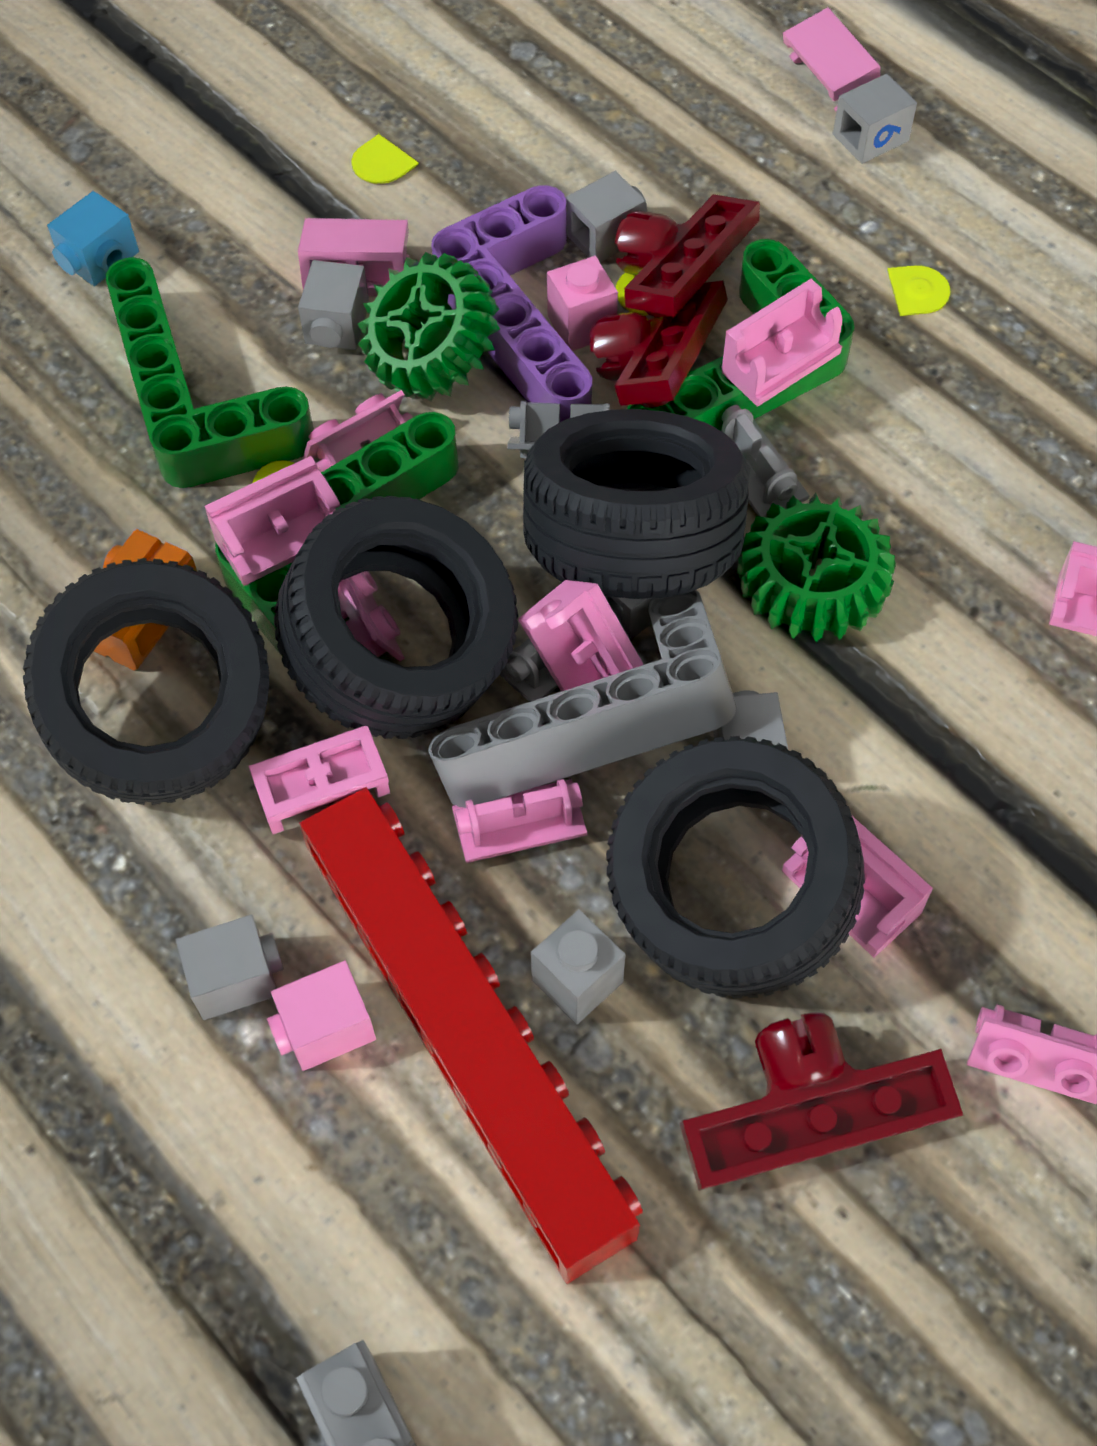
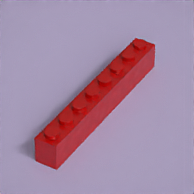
[299,787,643,1284]

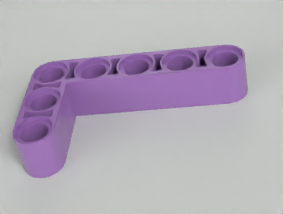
[431,185,592,423]

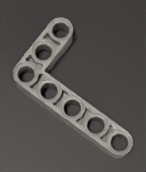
[428,589,736,808]

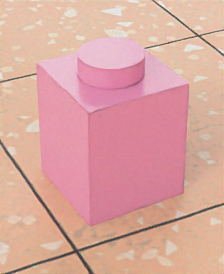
[547,255,618,351]
[267,960,376,1071]

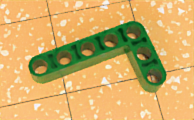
[627,239,854,431]
[106,257,314,488]
[215,412,458,657]

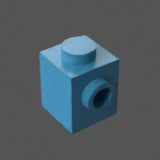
[47,191,139,287]

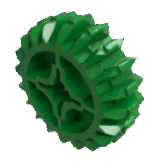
[358,252,500,401]
[737,493,896,643]

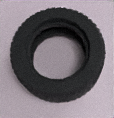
[523,409,750,599]
[274,496,519,739]
[23,558,270,805]
[606,736,865,999]

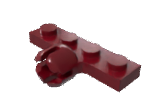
[615,194,760,317]
[590,280,728,408]
[679,1012,964,1191]

